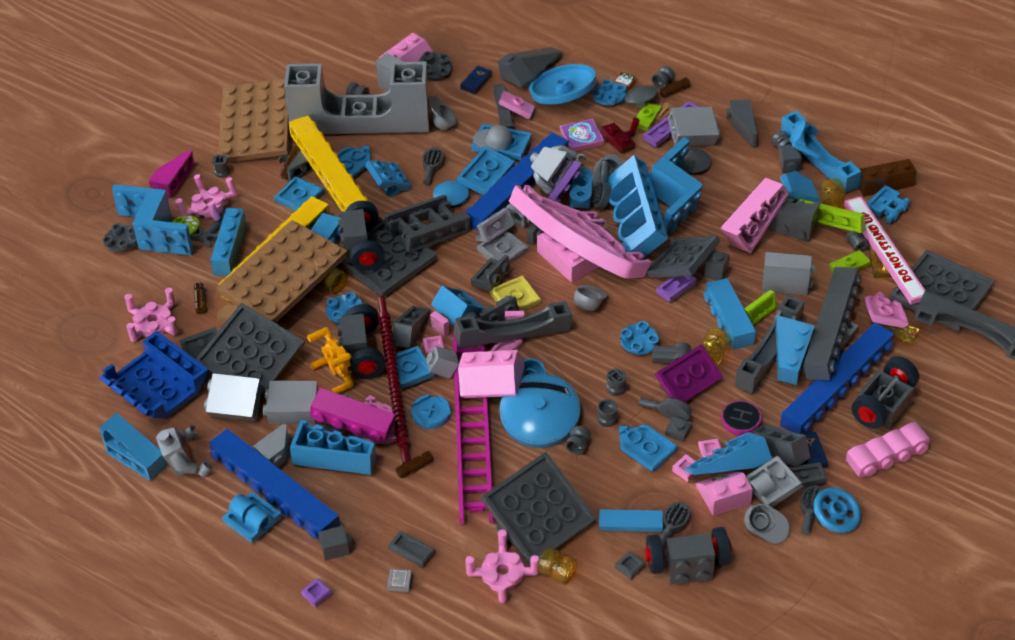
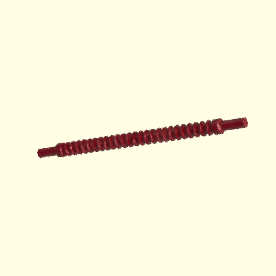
[378,296,410,465]

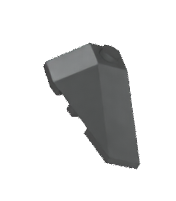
[498,47,562,88]

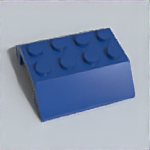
[100,331,209,419]

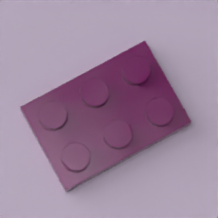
[654,344,723,402]

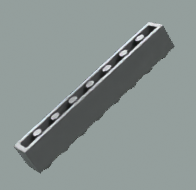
[804,267,862,380]

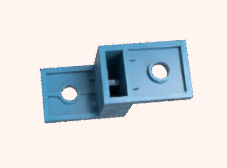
[649,137,703,234]
[112,184,193,255]

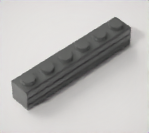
[494,84,515,129]

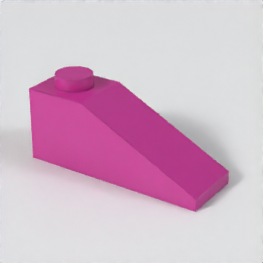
[149,150,195,198]

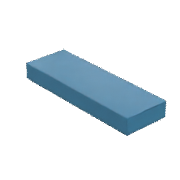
[599,509,663,532]

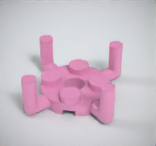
[175,174,238,221]
[125,287,178,342]
[465,529,539,603]

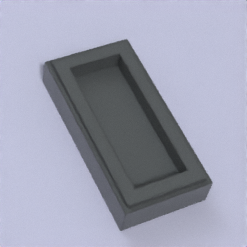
[388,531,435,568]

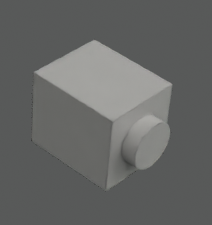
[426,346,459,378]

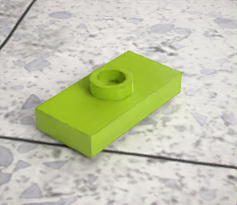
[636,102,662,131]
[829,250,871,272]
[744,290,778,325]

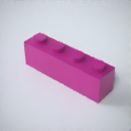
[310,388,395,444]

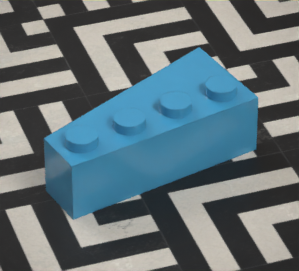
[290,419,376,475]

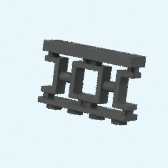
[384,194,471,253]

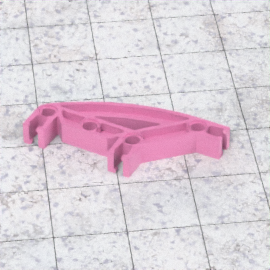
[509,185,651,279]

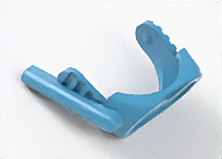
[790,121,821,160]

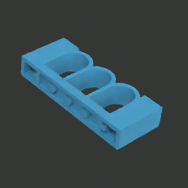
[607,155,668,260]

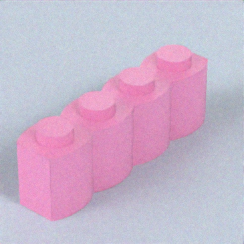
[846,422,930,478]

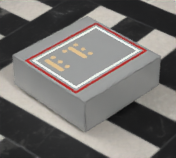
[387,569,412,592]

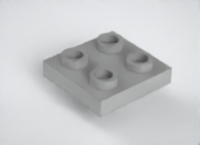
[746,456,802,507]

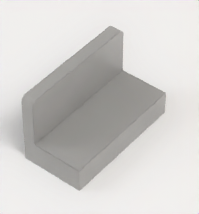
[475,208,515,242]

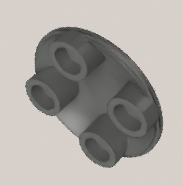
[419,51,452,80]
[624,85,658,107]
[681,148,711,175]
[102,223,137,252]

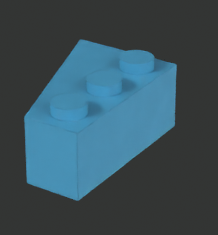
[775,315,815,385]
[99,413,167,481]

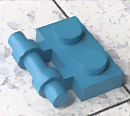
[866,185,911,224]

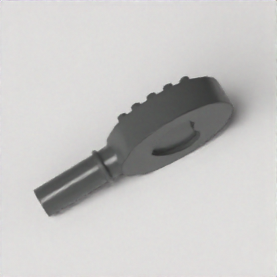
[422,148,444,185]
[592,161,611,210]
[639,398,692,421]
[800,485,826,535]
[660,502,690,548]

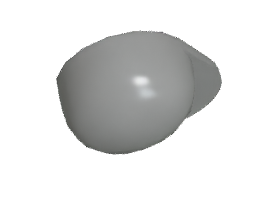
[428,95,456,130]
[473,125,512,150]
[574,285,607,311]
[744,504,789,544]

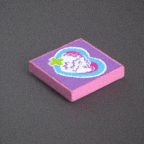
[560,119,604,152]

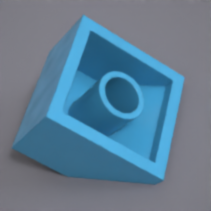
[431,285,486,326]

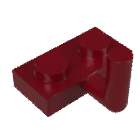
[600,117,640,153]

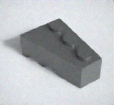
[767,200,820,242]

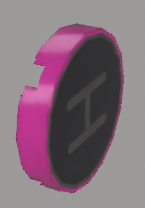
[721,400,762,435]

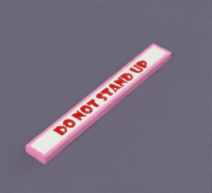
[844,196,925,305]

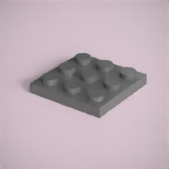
[647,235,720,278]

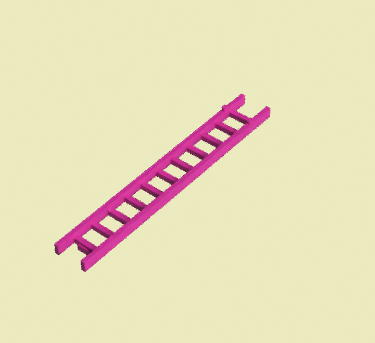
[453,333,493,525]

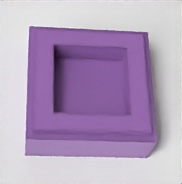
[301,578,332,608]

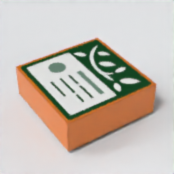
[614,71,636,90]

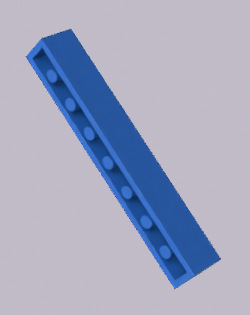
[465,132,569,231]
[780,323,894,434]
[209,428,340,541]

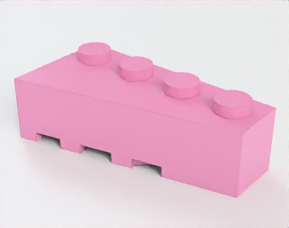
[720,178,789,254]

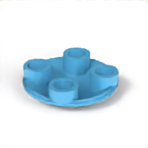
[592,80,627,105]
[433,181,469,206]
[326,292,363,323]
[620,321,659,355]

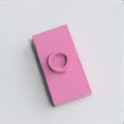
[498,90,534,119]

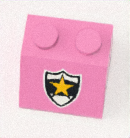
[696,471,753,516]

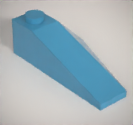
[685,432,772,475]

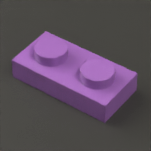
[656,276,697,303]

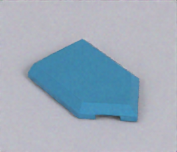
[337,145,370,178]
[780,171,821,204]
[619,425,678,472]

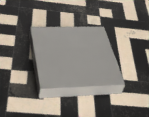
[477,230,529,264]

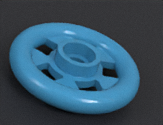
[813,487,861,533]

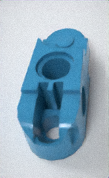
[570,167,593,209]

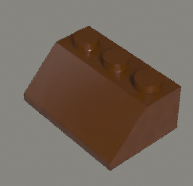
[858,159,916,197]

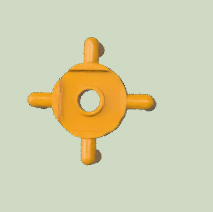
[307,327,354,394]

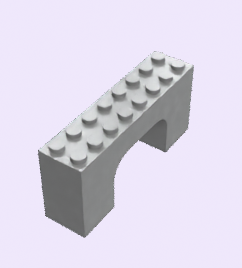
[284,62,430,134]

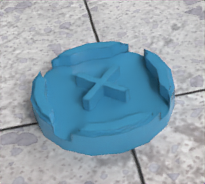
[411,395,451,429]

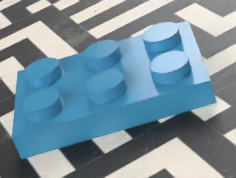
[471,123,532,161]
[457,146,515,195]

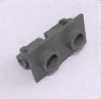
[479,295,519,321]

